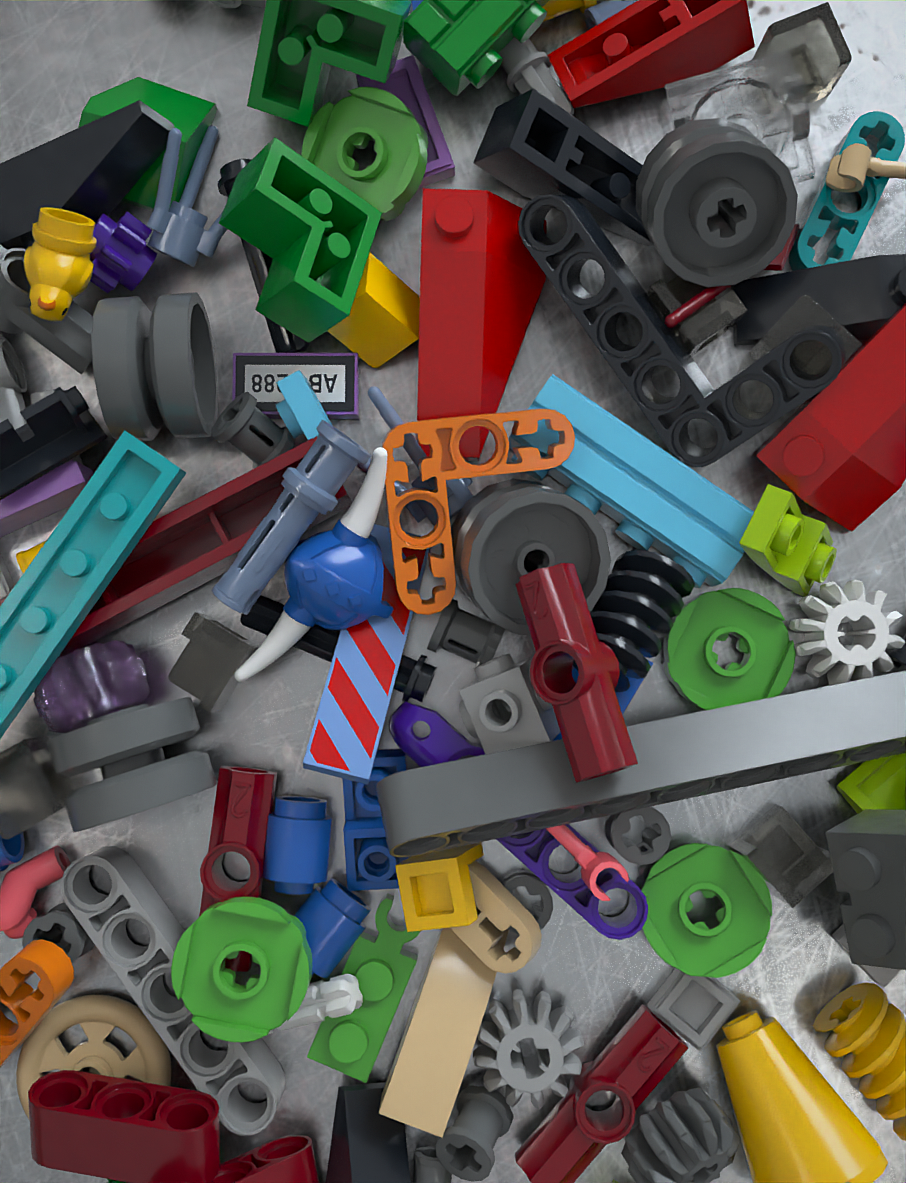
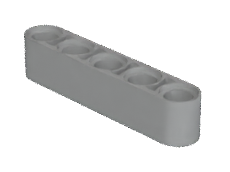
[61,846,286,1136]

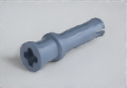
[212,420,372,615]

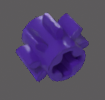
[90,211,158,293]

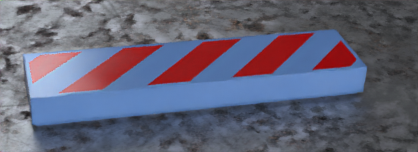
[303,524,431,785]

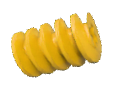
[813,983,906,1141]

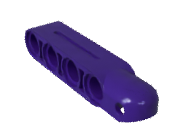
[388,701,648,940]

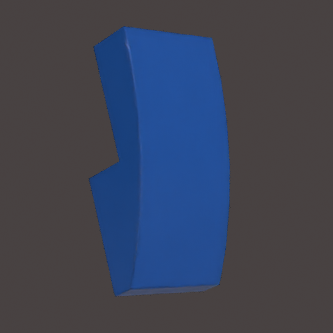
[342,749,411,891]

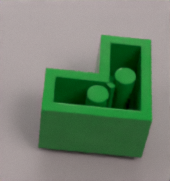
[247,0,412,127]
[219,137,382,343]

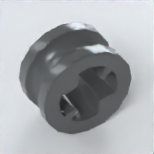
[501,871,553,934]

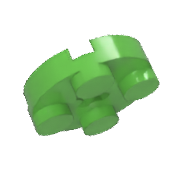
[301,87,429,221]
[663,588,796,711]
[641,843,772,978]
[171,897,312,1042]

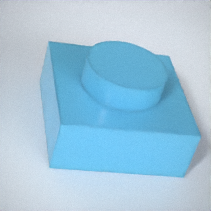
[275,370,333,440]

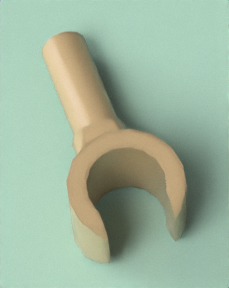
[825,143,906,193]

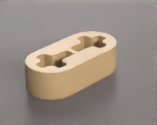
[450,861,542,974]

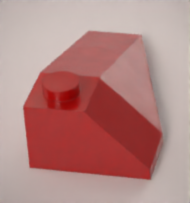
[756,303,906,532]

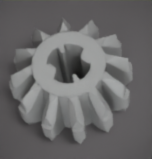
[473,989,584,1110]

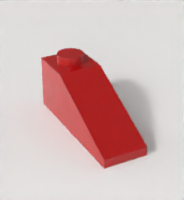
[547,0,755,108]

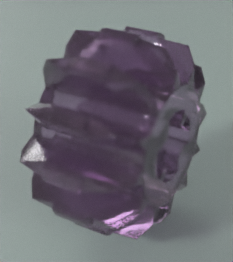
[33,640,151,733]

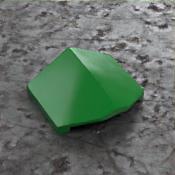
[78,77,217,212]

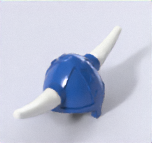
[234,447,394,682]

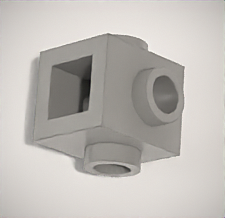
[459,653,560,754]

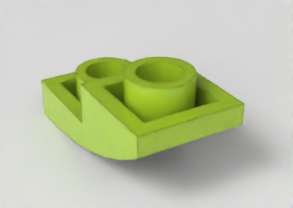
[739,484,837,597]

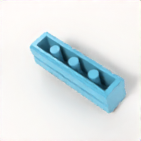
[508,374,754,588]

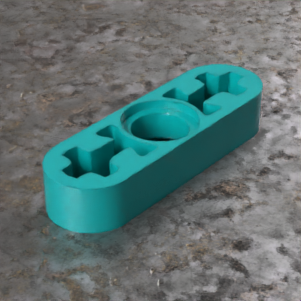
[789,111,905,271]

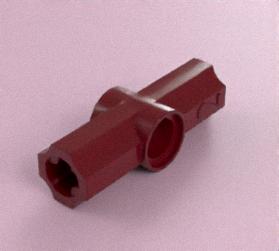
[515,563,638,783]
[199,766,277,972]
[515,1004,689,1183]

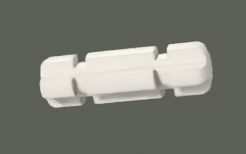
[269,974,363,1034]

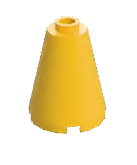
[716,1010,888,1183]

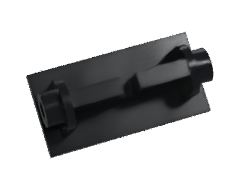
[0,386,108,500]

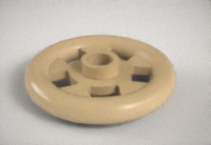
[16,995,171,1119]

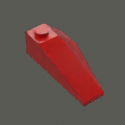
[417,188,547,461]

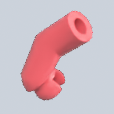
[0,846,70,939]

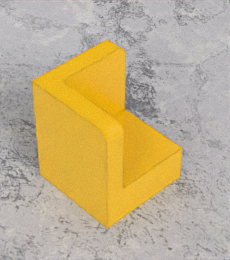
[327,252,420,368]
[395,842,484,932]

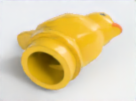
[23,207,97,322]

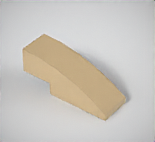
[379,928,509,1138]

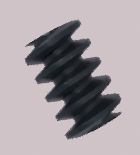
[573,549,695,692]

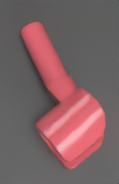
[546,825,629,901]

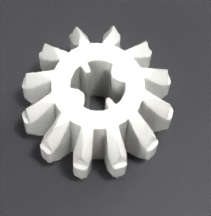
[788,580,906,685]

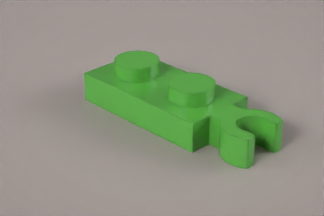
[307,893,421,1083]

